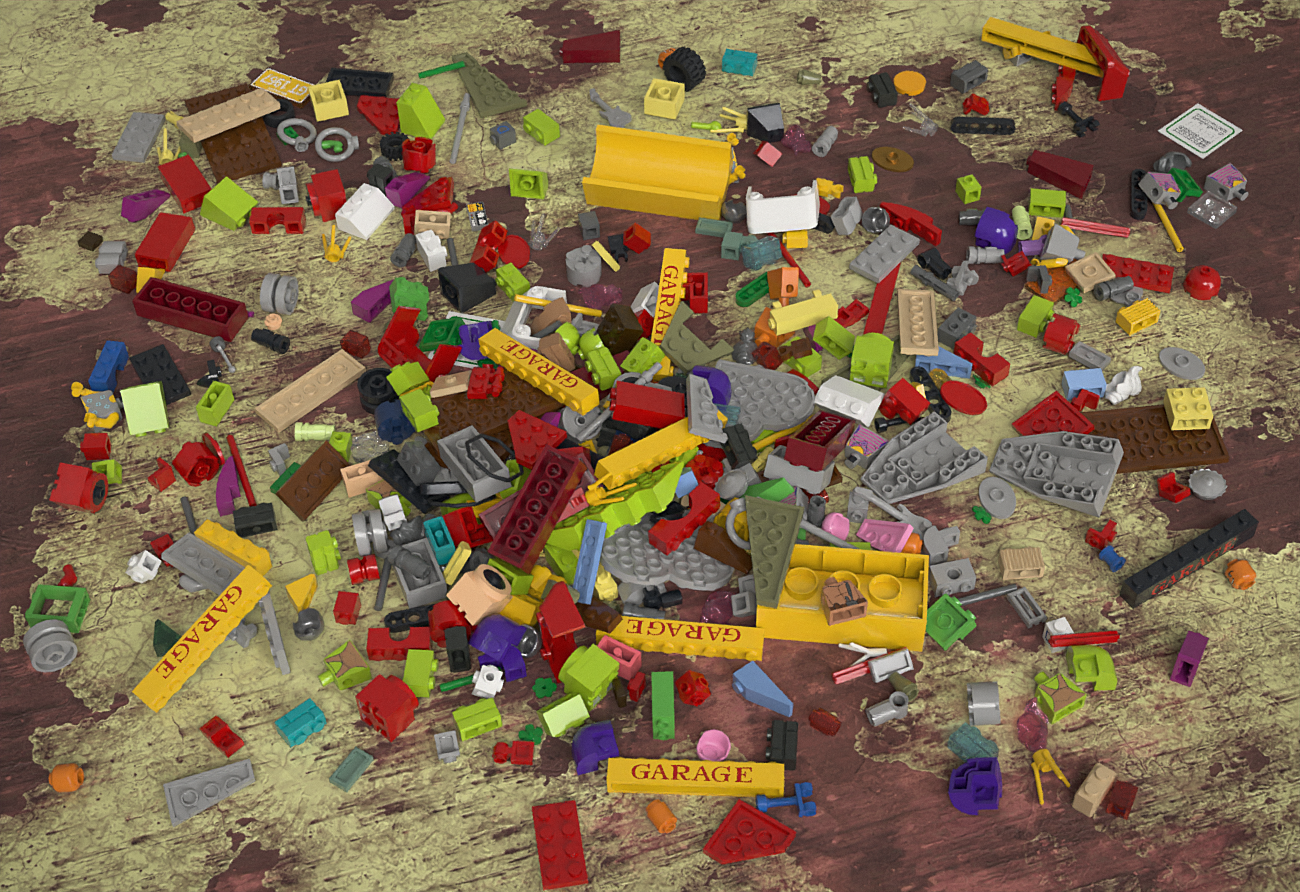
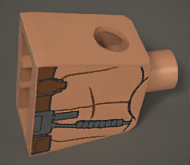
[821,577,868,626]

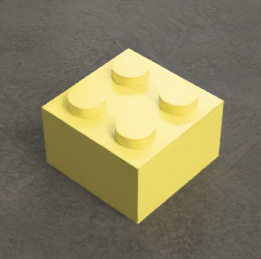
[644,78,685,119]
[308,80,349,122]

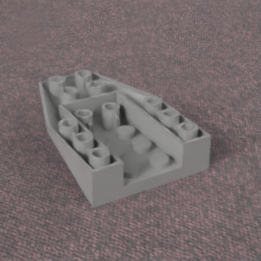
[860,411,988,504]
[989,431,1124,517]

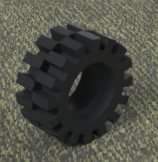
[380,132,409,161]

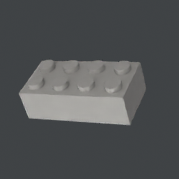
[437,426,512,502]

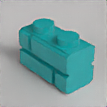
[722,48,758,76]
[423,516,456,565]
[274,698,327,748]

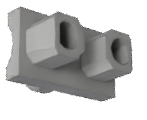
[947,261,979,295]
[224,616,257,648]

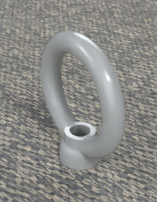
[277,118,317,152]
[315,127,359,162]
[726,497,750,550]

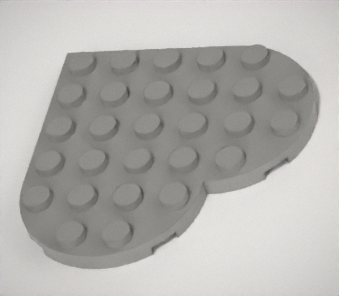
[704,359,815,448]
[600,511,734,591]

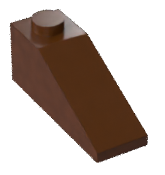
[693,521,752,574]

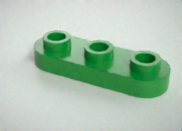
[735,272,769,307]

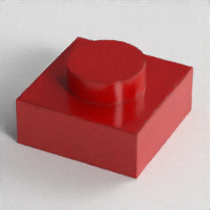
[627,672,646,702]

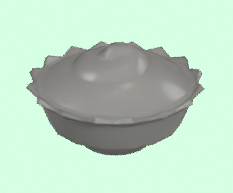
[714,468,748,501]
[1188,468,1227,500]

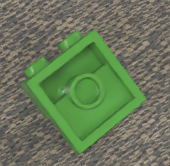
[389,277,430,322]
[925,593,977,651]

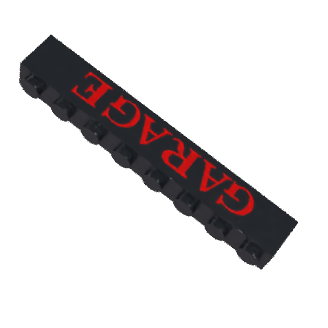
[1119,509,1259,609]

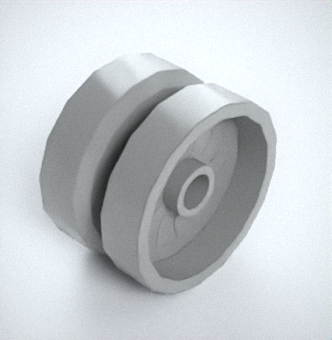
[260,273,299,315]
[558,406,602,444]
[352,508,388,557]
[23,619,78,673]

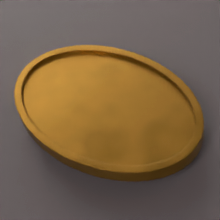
[872,147,914,172]

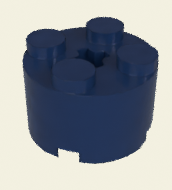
[374,400,416,445]

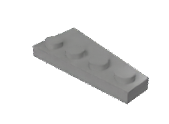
[686,374,728,444]
[163,759,256,827]

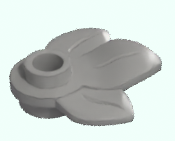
[1111,286,1143,306]

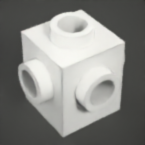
[125,550,162,584]
[472,665,504,699]

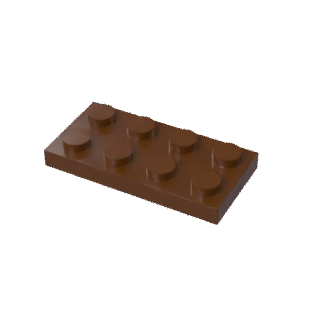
[275,440,351,521]

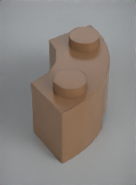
[531,297,571,338]

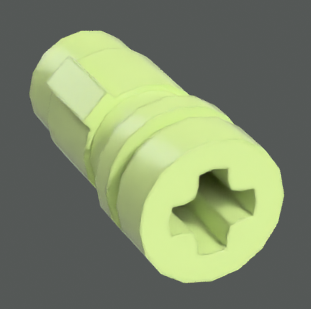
[1012,206,1033,240]
[295,422,335,441]

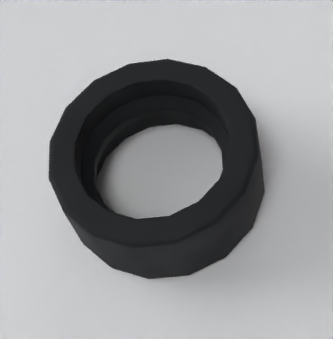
[263,99,295,128]

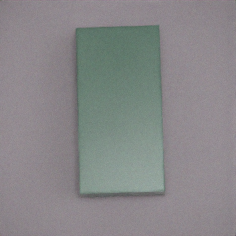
[695,217,733,238]
[329,747,374,792]

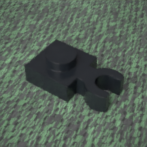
[607,233,628,264]

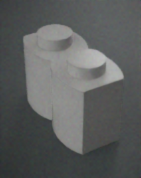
[831,197,863,235]
[95,241,128,274]

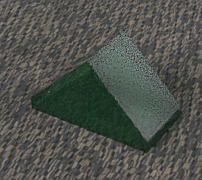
[153,619,181,657]

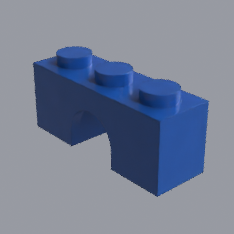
[88,340,129,393]

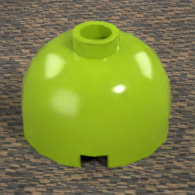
[555,322,580,356]
[577,327,605,360]

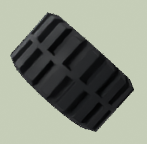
[663,47,706,92]

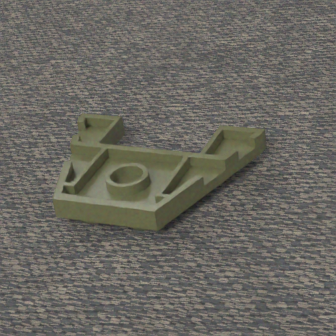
[659,301,734,374]

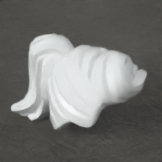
[1105,366,1142,405]

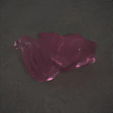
[781,124,811,156]
[578,284,623,310]
[699,591,736,625]
[1017,697,1048,752]

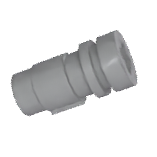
[812,126,838,157]
[966,246,1004,264]

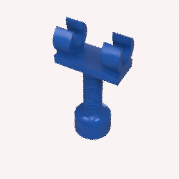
[756,782,817,817]

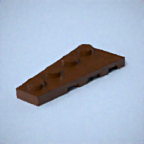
[571,585,623,633]

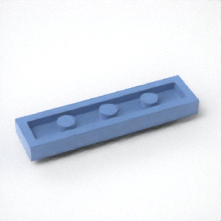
[573,519,607,605]

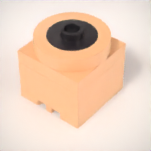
[446,564,513,626]

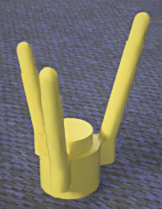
[710,107,747,133]
[157,128,181,165]

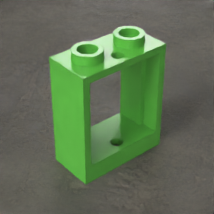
[25,584,91,633]
[652,671,675,740]

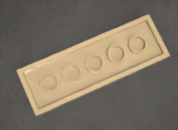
[176,88,280,143]
[897,289,939,356]
[255,349,366,433]

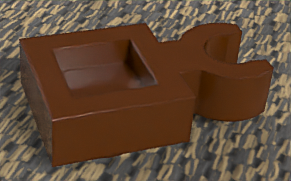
[779,337,813,361]

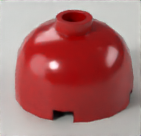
[1183,265,1221,300]

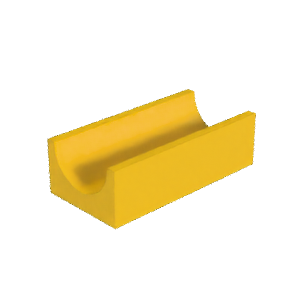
[582,125,733,220]
[756,544,929,652]

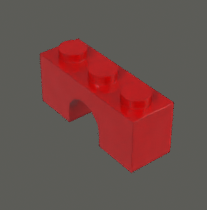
[249,207,306,234]
[470,220,508,273]
[953,332,1010,387]
[366,627,433,661]

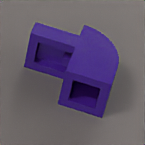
[478,645,527,682]

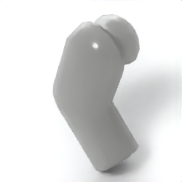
[179,574,208,593]

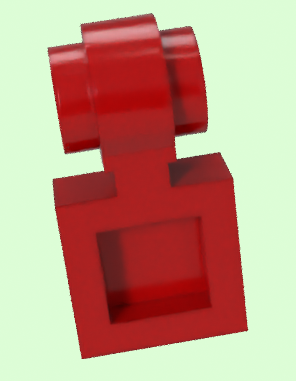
[150,534,174,567]
[492,741,535,765]

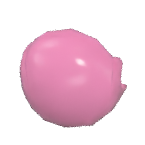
[821,512,850,541]
[696,729,731,762]

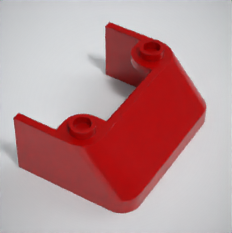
[1077,25,1130,101]
[378,306,462,383]
[536,581,585,684]

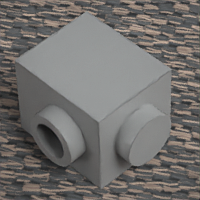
[847,492,869,523]

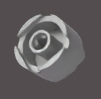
[566,245,602,287]
[967,681,1001,726]

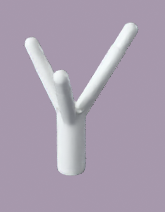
[838,642,887,666]

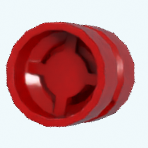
[347,553,380,585]

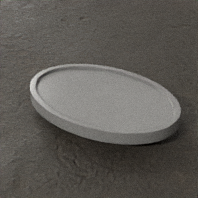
[1159,347,1205,380]
[979,477,1016,519]

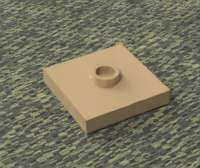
[1065,252,1116,293]
[429,370,472,398]

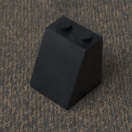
[438,263,496,313]

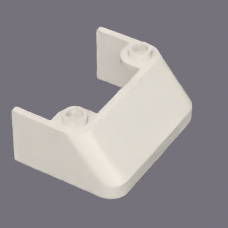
[746,180,820,234]
[501,286,567,350]

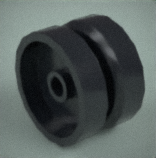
[357,368,400,415]

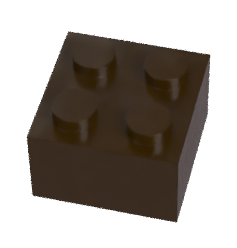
[596,304,644,356]

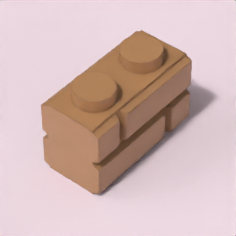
[537,332,575,372]

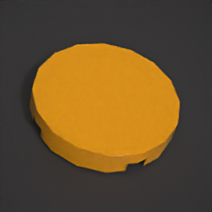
[894,71,926,96]

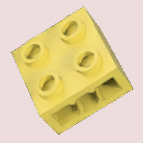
[1163,387,1213,430]

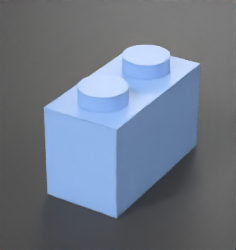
[1061,368,1107,401]

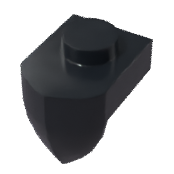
[196,359,222,388]

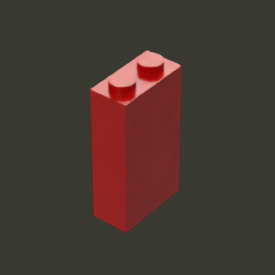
[157,154,212,214]
[135,212,195,272]
[609,381,685,429]

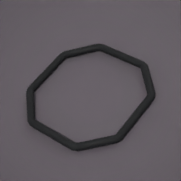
[465,434,524,482]
[428,493,494,508]

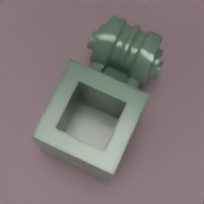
[721,231,759,261]

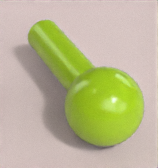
[691,121,722,131]

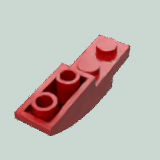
[1051,64,1076,111]
[880,202,942,246]

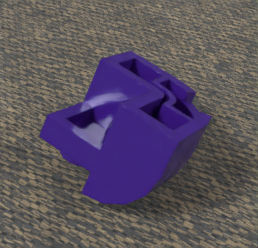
[975,207,1018,255]
[458,321,492,360]
[692,365,732,410]
[468,614,527,662]
[571,719,619,775]
[948,757,1002,816]

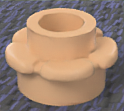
[264,314,282,330]

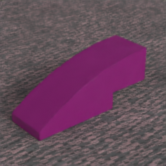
[216,456,241,517]

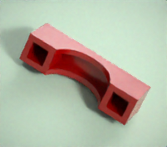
[648,482,721,556]

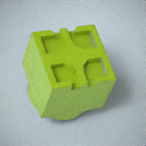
[850,333,894,389]
[558,643,620,712]

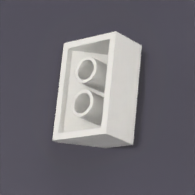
[335,183,395,240]
[815,375,885,428]

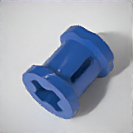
[1099,545,1126,572]

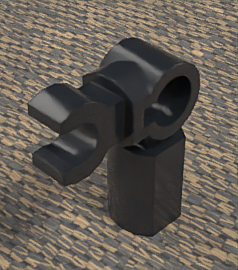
[642,585,683,610]

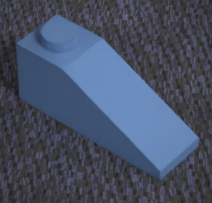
[915,346,972,379]
[732,661,793,717]

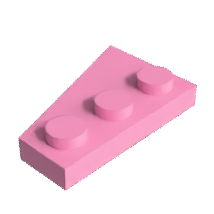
[856,519,914,553]

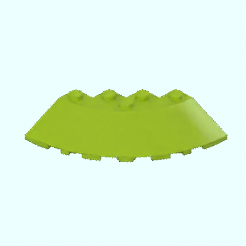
[546,460,684,551]

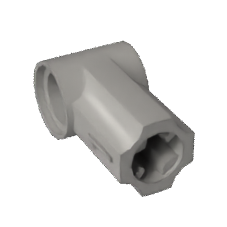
[866,691,909,727]

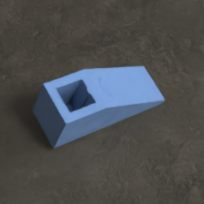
[675,467,699,498]

